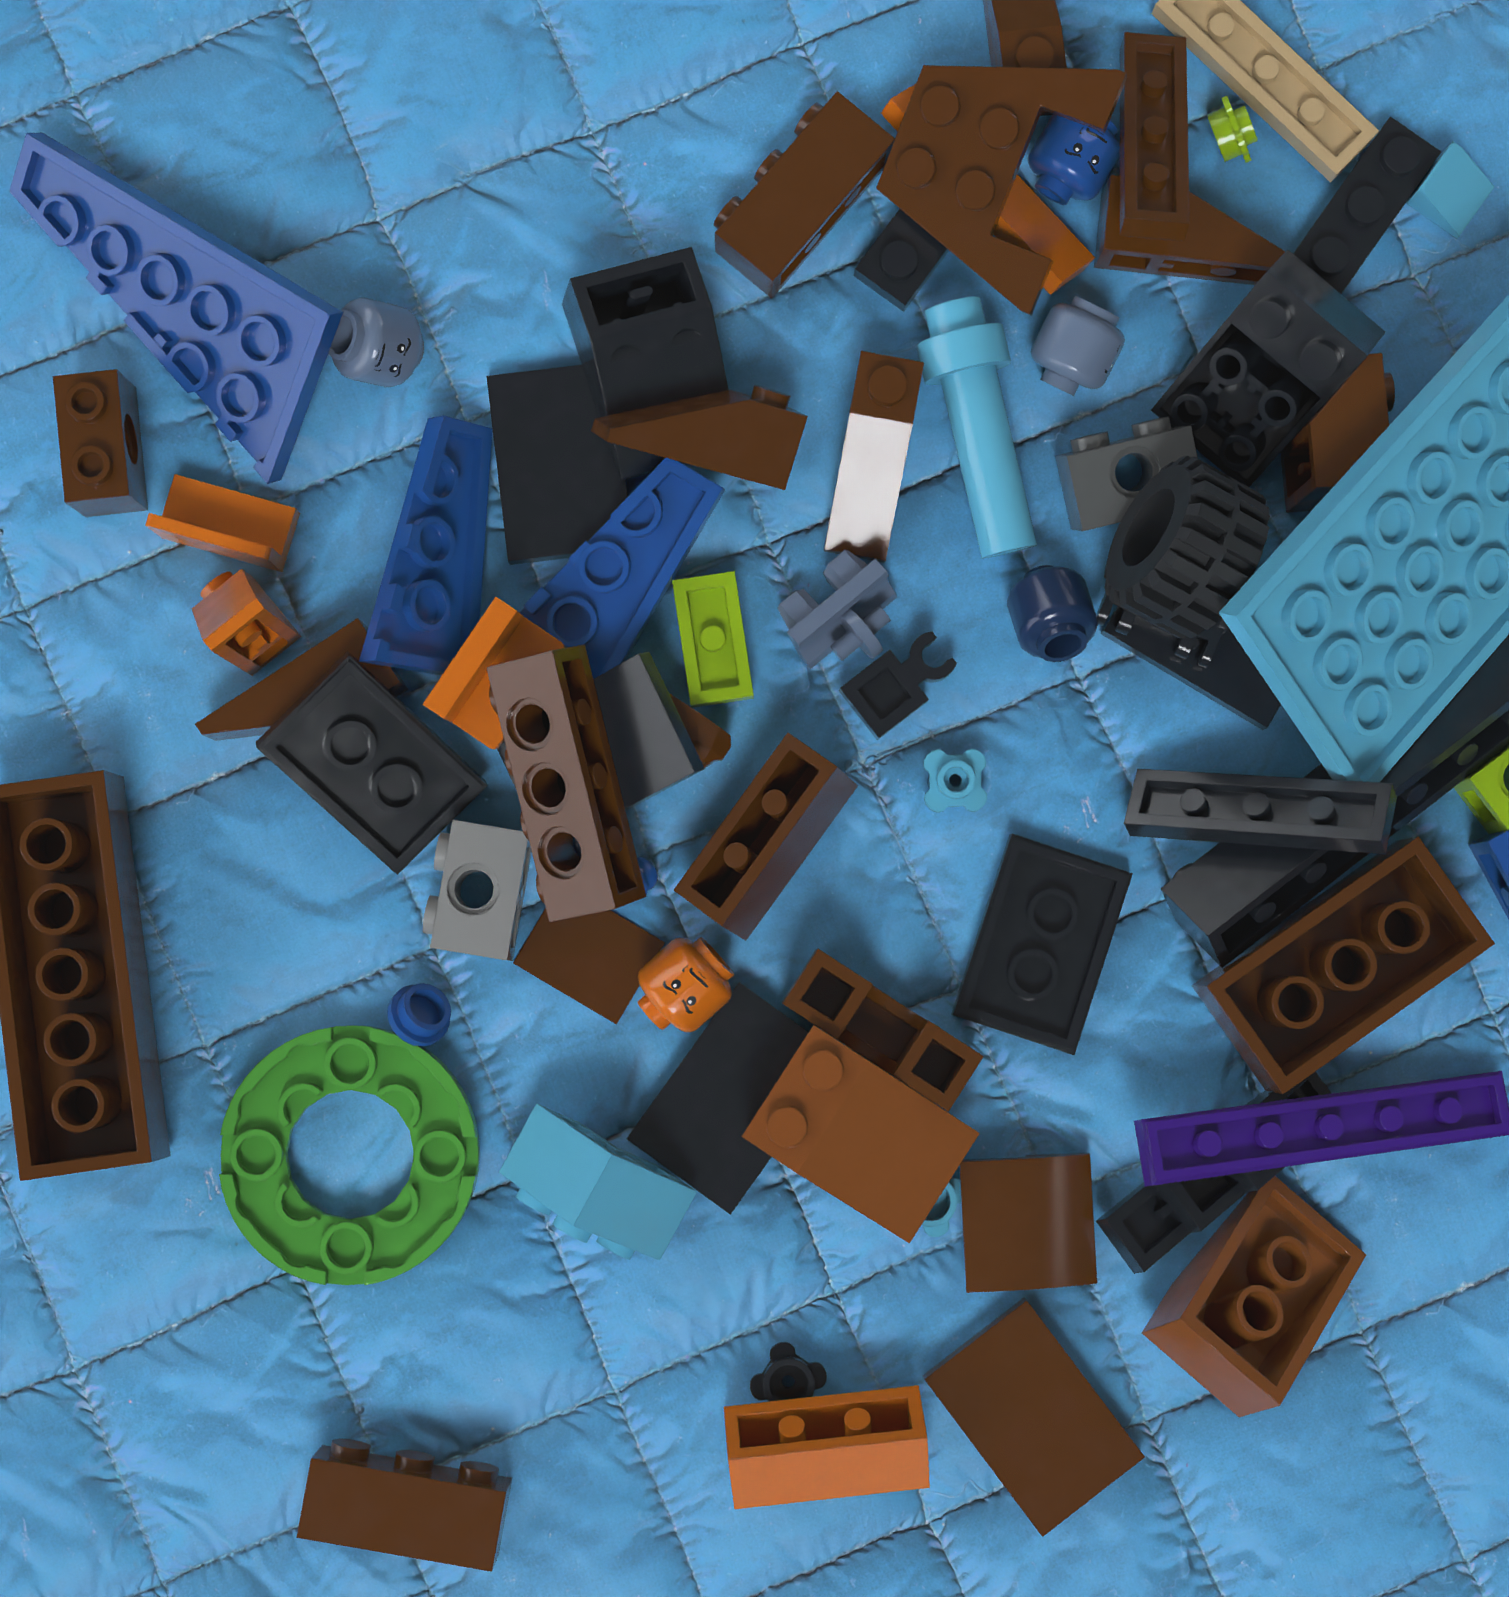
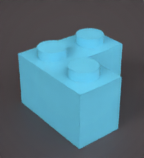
[499,1103,697,1260]

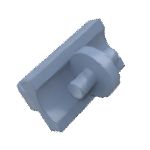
[778,550,897,669]

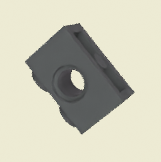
[1055,416,1198,531]

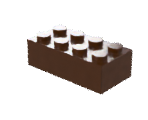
[1191,836,1495,1094]

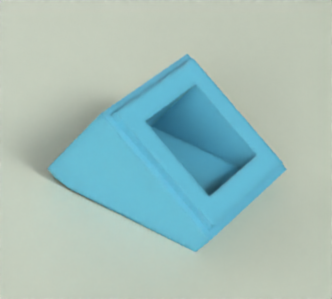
[1406,141,1494,239]

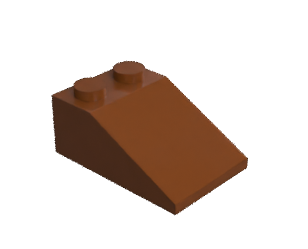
[742,1025,980,1243]
[1142,1176,1366,1417]

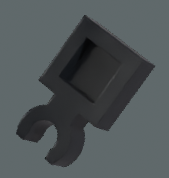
[839,632,957,740]

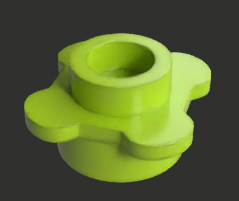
[1207,96,1258,163]

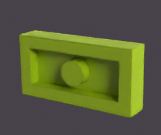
[672,571,754,708]

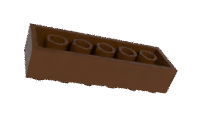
[0,770,171,1181]

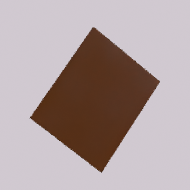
[513,908,665,1025]

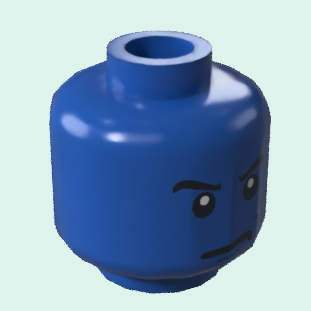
[1027,114,1120,205]

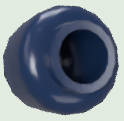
[1007,565,1098,662]

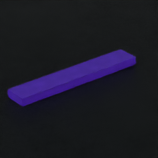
[1134,1071,1509,1186]

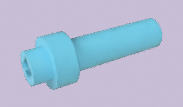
[916,296,1037,559]

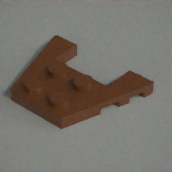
[876,65,1127,316]

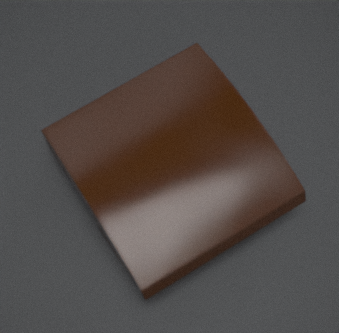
[960,1153,1097,1293]

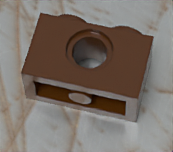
[53,369,148,517]

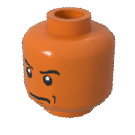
[638,937,734,1032]

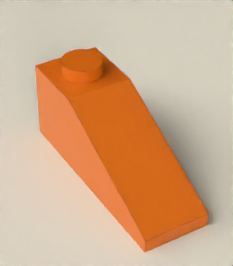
[192,569,302,676]

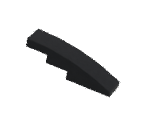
[1096,1071,1332,1274]

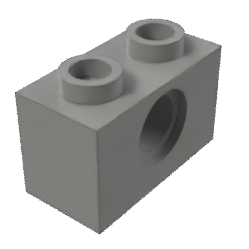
[423,820,532,961]

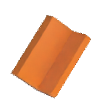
[145,474,300,572]
[422,596,565,750]

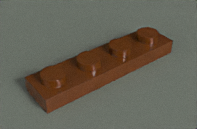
[1120,32,1190,242]

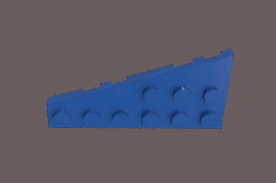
[9,132,343,484]

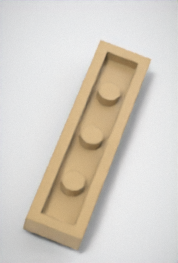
[1151,0,1379,183]

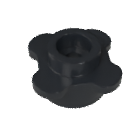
[750,1342,827,1402]

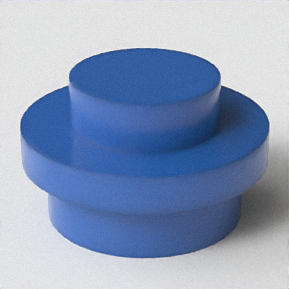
[387,983,451,1047]

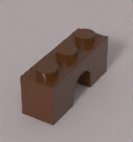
[781,949,984,1112]

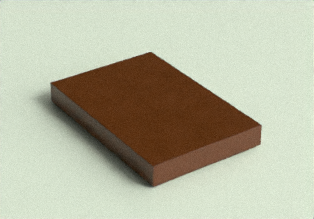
[922,1298,1145,1537]

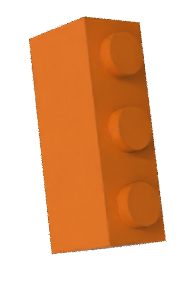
[724,1385,930,1509]

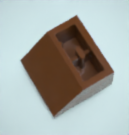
[1280,353,1395,513]

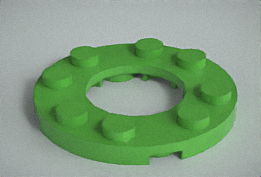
[219,1025,480,1285]

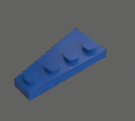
[359,415,493,676]
[519,458,725,679]

